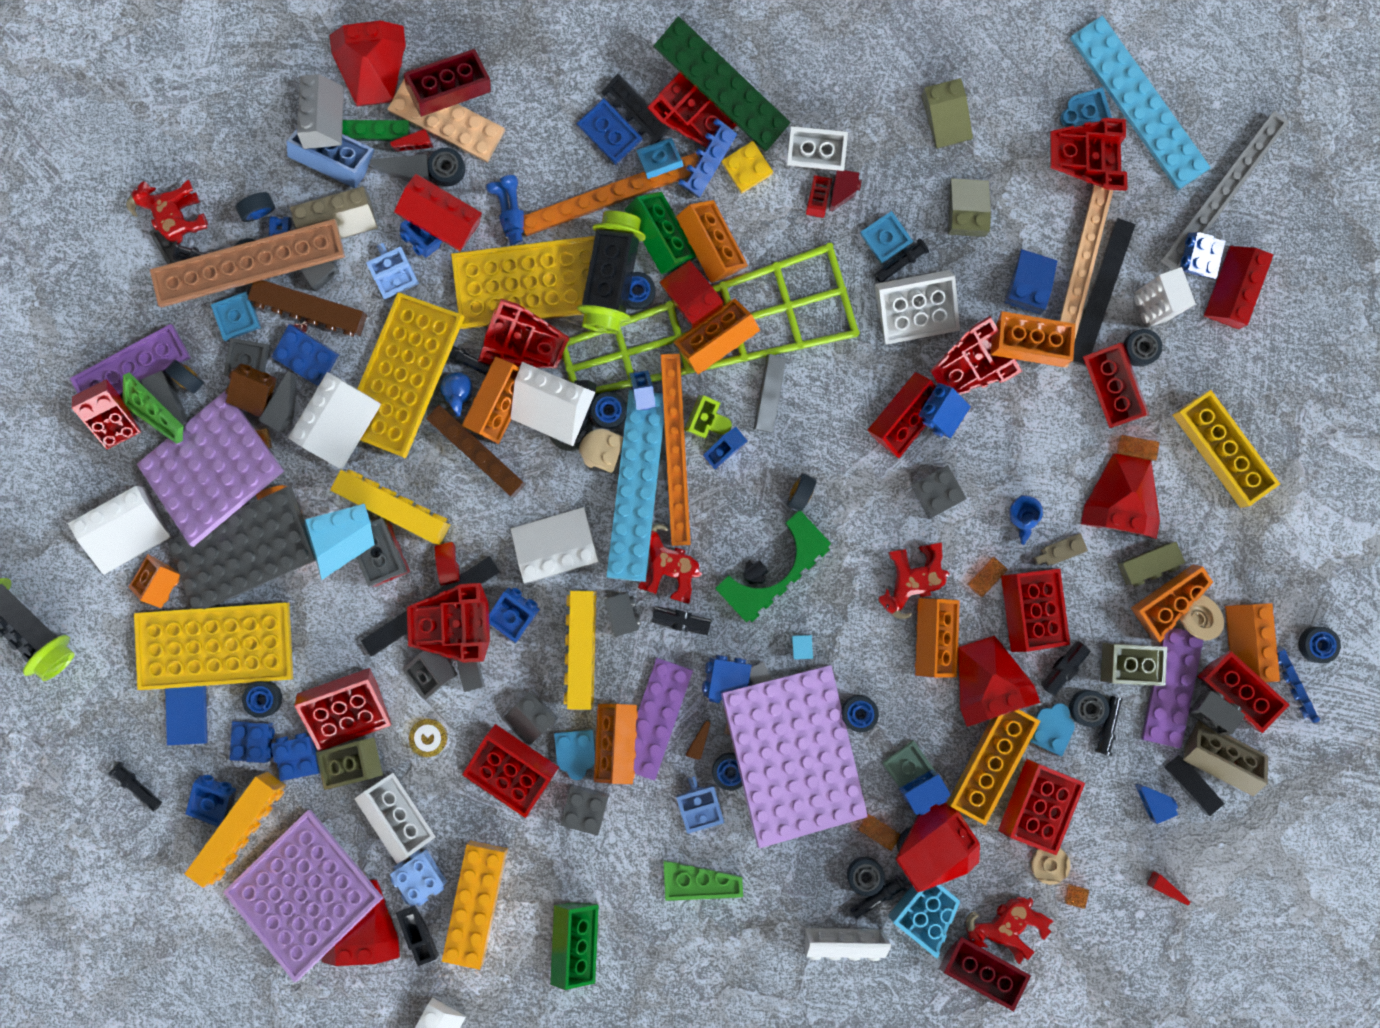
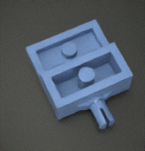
[676,776,725,834]

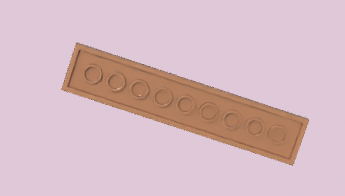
[150,219,345,308]

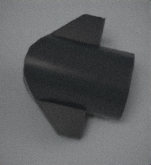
[743,560,769,584]

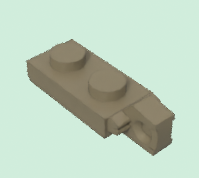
[1033,533,1088,566]

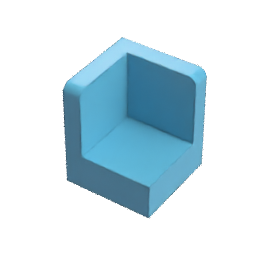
[791,635,813,660]

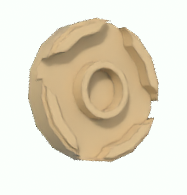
[1030,848,1071,885]

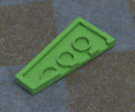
[123,372,184,444]
[664,860,743,901]

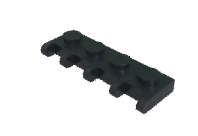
[601,73,671,145]

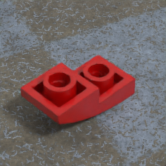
[434,542,459,586]

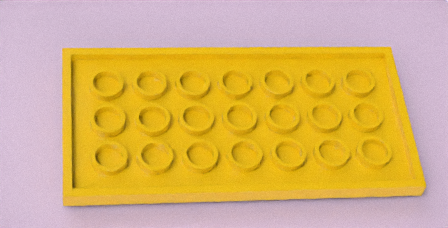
[451,236,595,329]
[357,292,465,458]
[134,602,293,690]

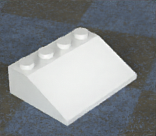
[875,270,960,345]
[510,362,595,446]
[288,372,381,470]
[68,486,172,574]
[511,507,600,584]
[805,928,891,961]

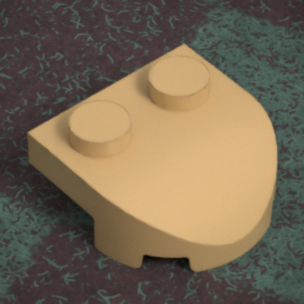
[579,429,623,473]

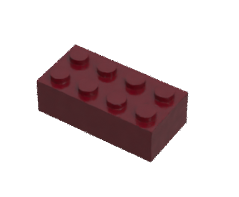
[404,48,491,117]

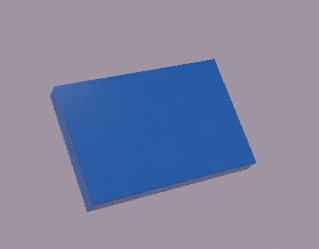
[576,98,643,165]
[165,686,208,745]

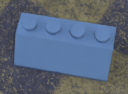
[286,129,374,188]

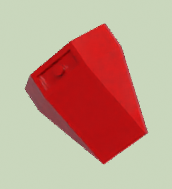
[896,803,980,892]

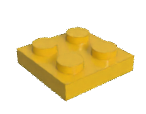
[721,141,773,194]

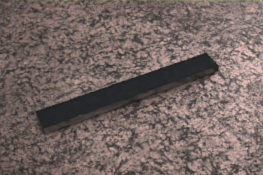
[1072,218,1136,367]
[361,556,500,657]

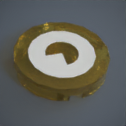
[408,718,448,758]

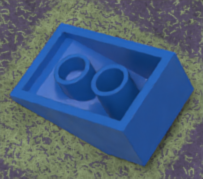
[1004,249,1058,314]

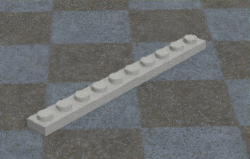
[1160,111,1289,270]

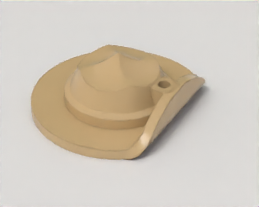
[1179,595,1224,640]

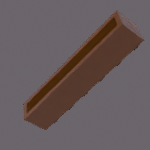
[248,280,368,337]
[426,405,526,498]

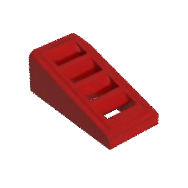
[390,129,433,152]
[806,175,832,218]
[1147,871,1190,906]

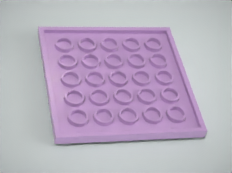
[137,391,284,547]
[223,810,383,982]

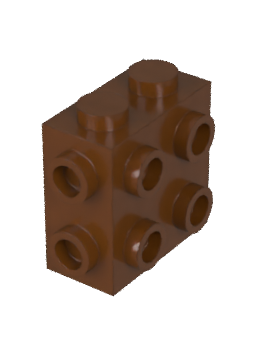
[225,363,277,417]

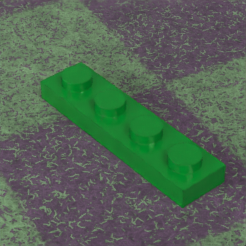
[342,120,410,141]

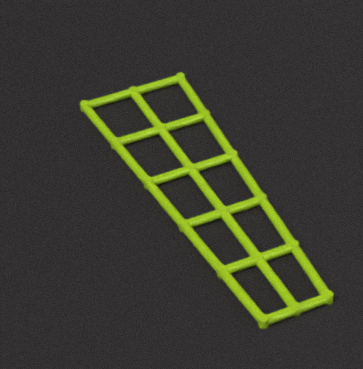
[562,243,860,395]

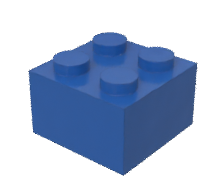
[898,770,951,815]

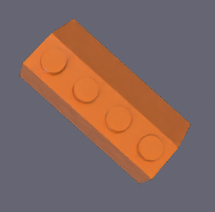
[676,200,748,283]
[673,298,760,374]
[990,311,1076,367]
[462,357,520,444]
[915,598,960,678]
[1225,603,1280,682]
[594,704,638,784]

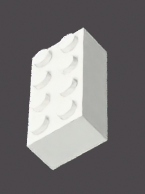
[1134,267,1196,328]

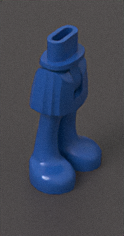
[486,175,524,245]

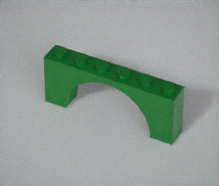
[715,511,831,623]

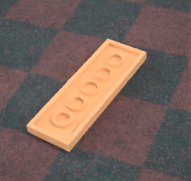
[387,79,505,163]

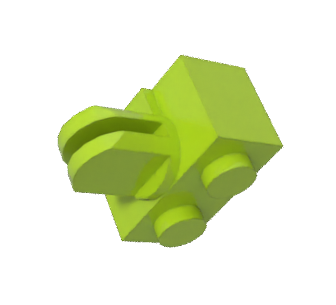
[684,395,732,438]

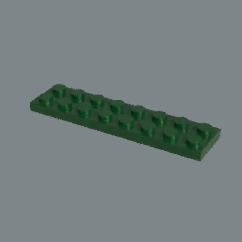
[653,16,791,152]

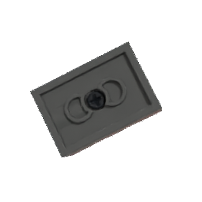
[356,518,411,587]

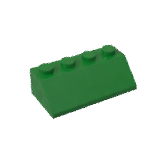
[624,192,697,274]
[550,903,599,990]

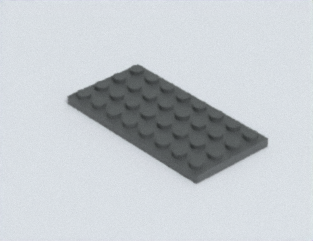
[167,486,316,609]

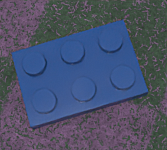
[271,324,339,387]

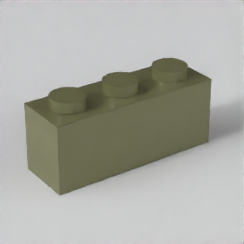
[1117,541,1185,587]

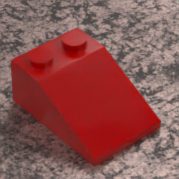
[659,260,723,328]

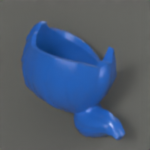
[440,372,473,417]
[1009,495,1043,545]

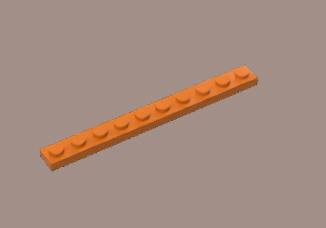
[523,153,699,236]
[661,353,691,546]

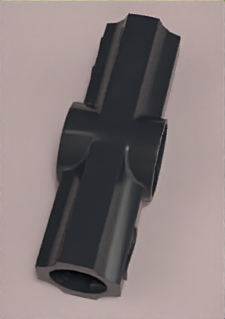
[652,606,712,635]
[1040,641,1091,696]

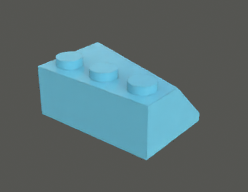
[888,884,960,959]

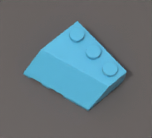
[305,504,374,580]

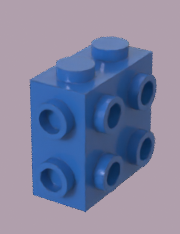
[918,383,971,439]
[702,655,752,703]

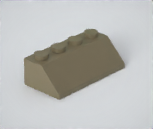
[290,186,378,239]
[1183,721,1268,797]

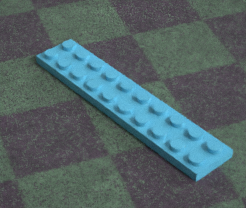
[1070,15,1211,191]
[606,390,664,582]

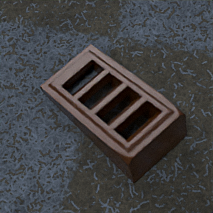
[686,720,711,760]

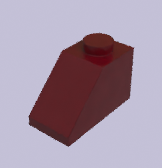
[829,170,862,212]

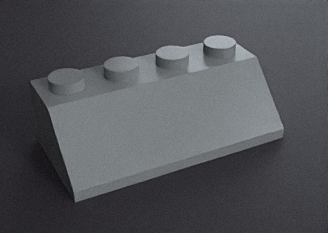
[297,74,344,149]

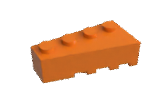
[1131,564,1213,642]

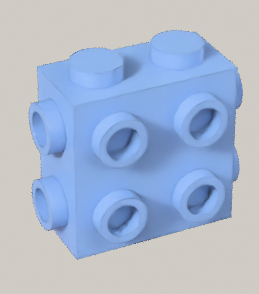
[390,849,447,907]

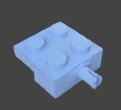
[366,243,419,300]

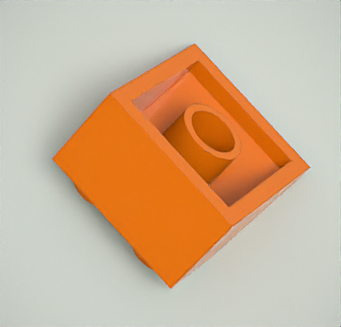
[129,554,180,608]

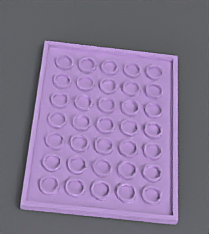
[721,665,868,848]

